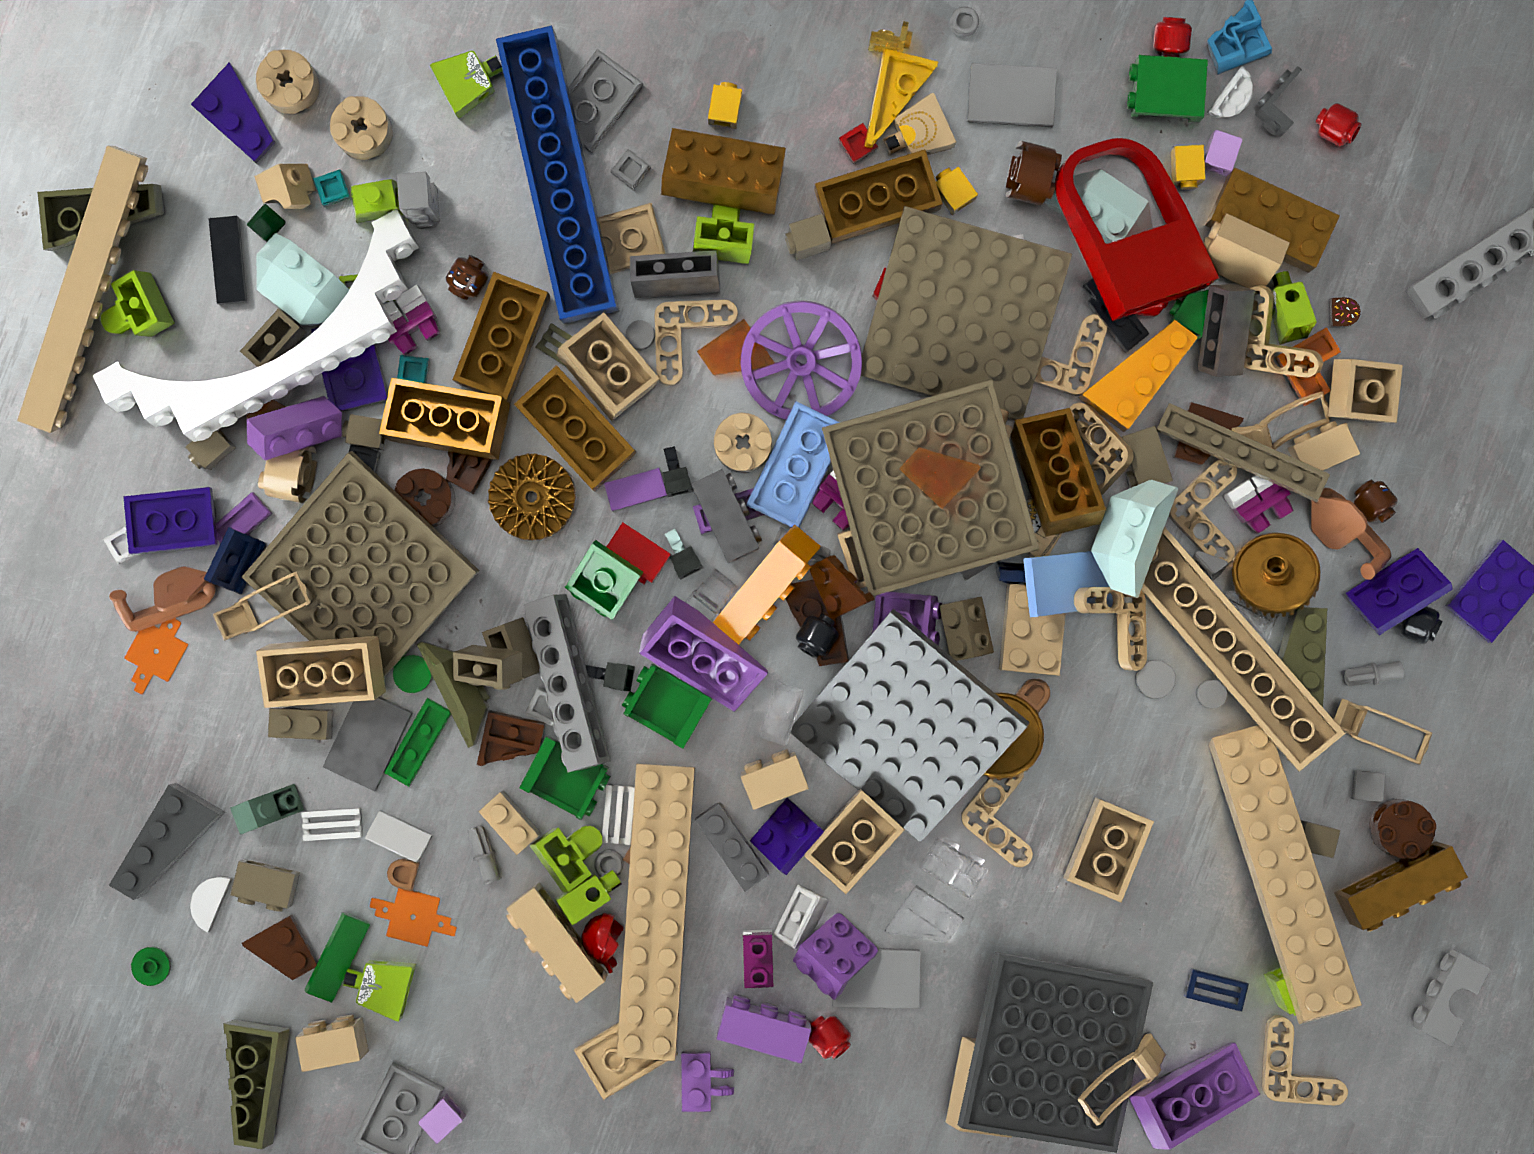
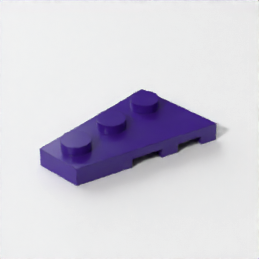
[191,62,276,164]

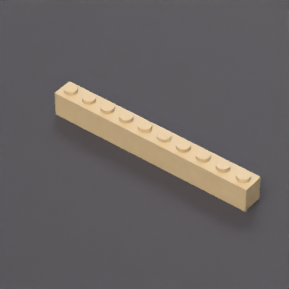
[17,146,148,433]

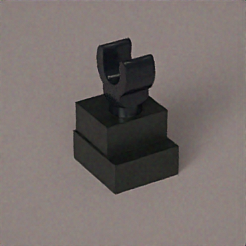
[662,446,693,497]
[585,662,635,692]

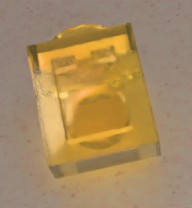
[868,21,913,53]

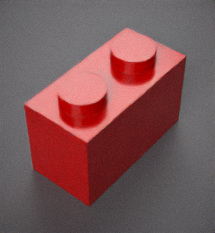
[606,522,672,585]

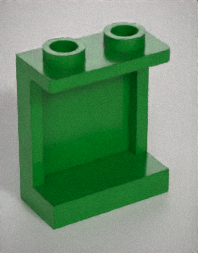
[1127,55,1208,123]
[622,664,712,749]
[519,736,611,820]

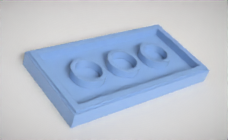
[746,401,840,527]
[1023,551,1113,617]

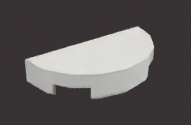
[1207,66,1253,118]
[190,876,232,933]

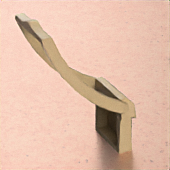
[1232,391,1330,450]
[213,572,310,641]
[1334,699,1432,765]
[1078,1033,1166,1126]

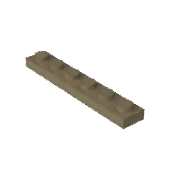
[1157,403,1330,502]

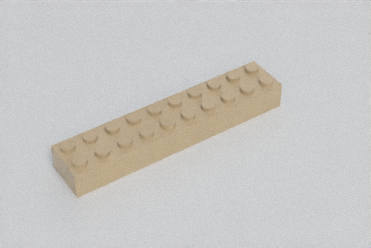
[1141,527,1345,772]
[1209,725,1362,1024]
[617,763,695,1061]

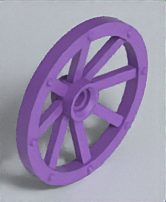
[741,301,862,420]

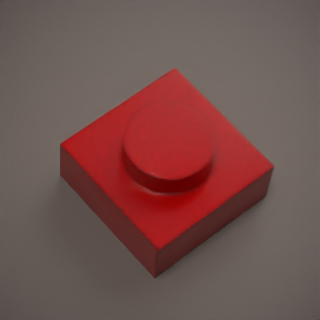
[838,123,878,164]

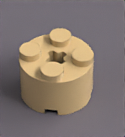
[256,50,320,114]
[330,96,393,160]
[714,412,772,473]
[258,446,317,503]

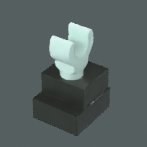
[665,529,703,580]

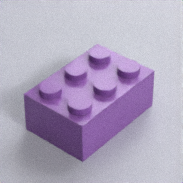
[717,995,811,1063]

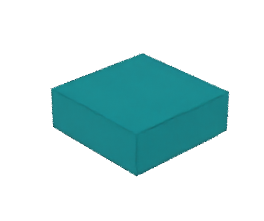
[313,169,351,207]
[397,355,430,384]

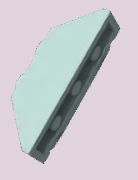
[1044,169,1153,244]
[256,233,350,326]
[1091,480,1178,598]

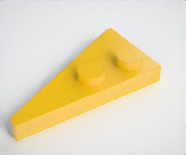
[865,49,938,148]

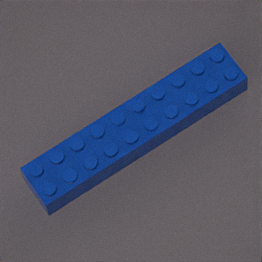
[496,25,619,324]

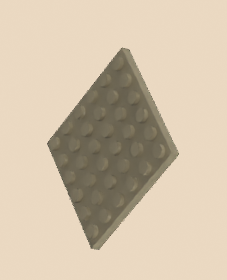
[861,206,1072,419]
[822,379,1039,596]
[242,451,480,678]

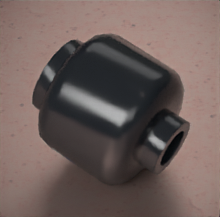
[1400,606,1443,644]
[796,614,839,659]

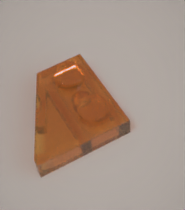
[697,319,775,376]
[899,447,981,509]

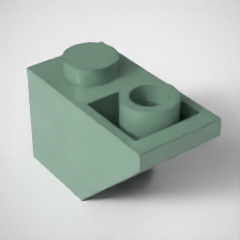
[230,784,304,835]

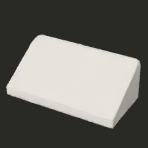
[365,811,432,863]
[773,885,829,950]

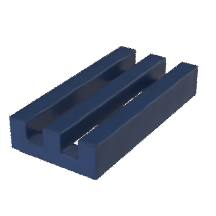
[1184,968,1249,1012]

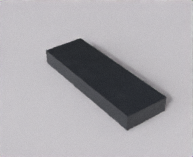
[208,215,247,305]

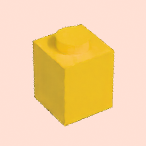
[708,82,742,129]
[1170,145,1205,190]
[935,166,978,216]

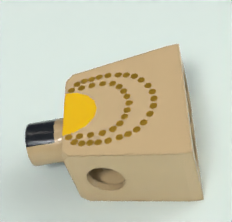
[883,92,956,155]

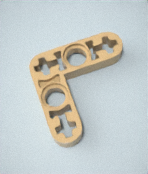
[1244,285,1323,377]
[654,300,738,386]
[1034,314,1107,396]
[1070,403,1134,496]
[1169,459,1237,563]
[1074,587,1147,671]
[961,772,1033,867]
[1262,1015,1348,1106]

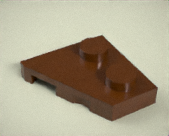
[809,555,875,619]
[241,915,318,980]

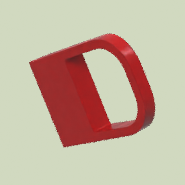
[1055,138,1219,321]

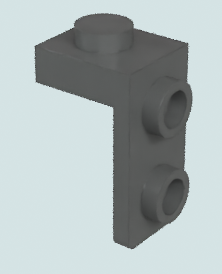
[1255,66,1302,137]

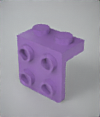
[793,913,878,1000]

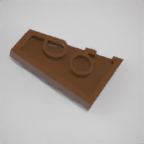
[785,580,849,666]

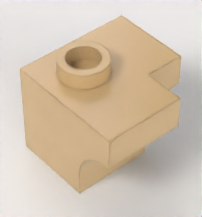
[254,164,316,209]

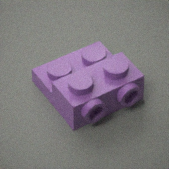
[872,592,942,646]

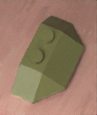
[417,642,490,748]

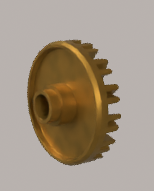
[488,453,575,540]
[1232,533,1321,618]
[982,693,1044,780]

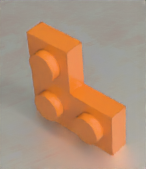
[1275,327,1341,406]

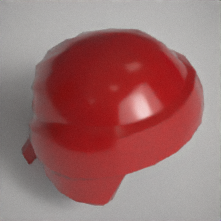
[582,913,623,974]

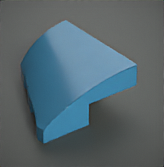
[1207,0,1272,74]

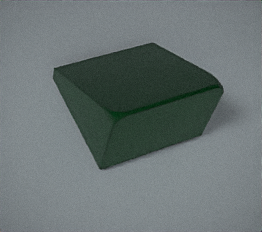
[247,204,286,242]

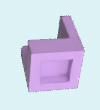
[1204,130,1242,177]
[419,1094,466,1144]

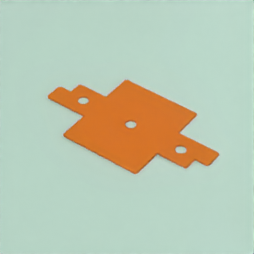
[124,618,188,694]
[370,888,457,947]

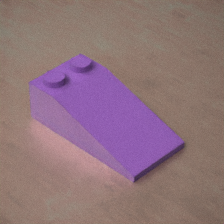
[639,596,768,712]
[1129,1042,1260,1150]

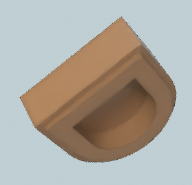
[1015,679,1050,713]
[387,859,420,891]

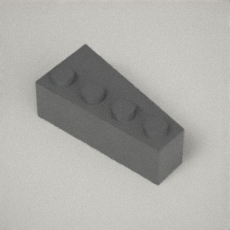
[109,783,225,900]

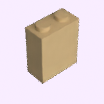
[1203,213,1290,294]

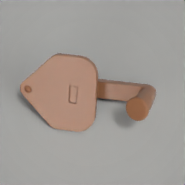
[1311,488,1391,580]
[109,566,216,632]

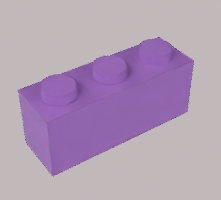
[247,396,342,460]

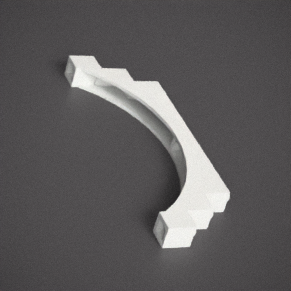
[93,209,419,442]

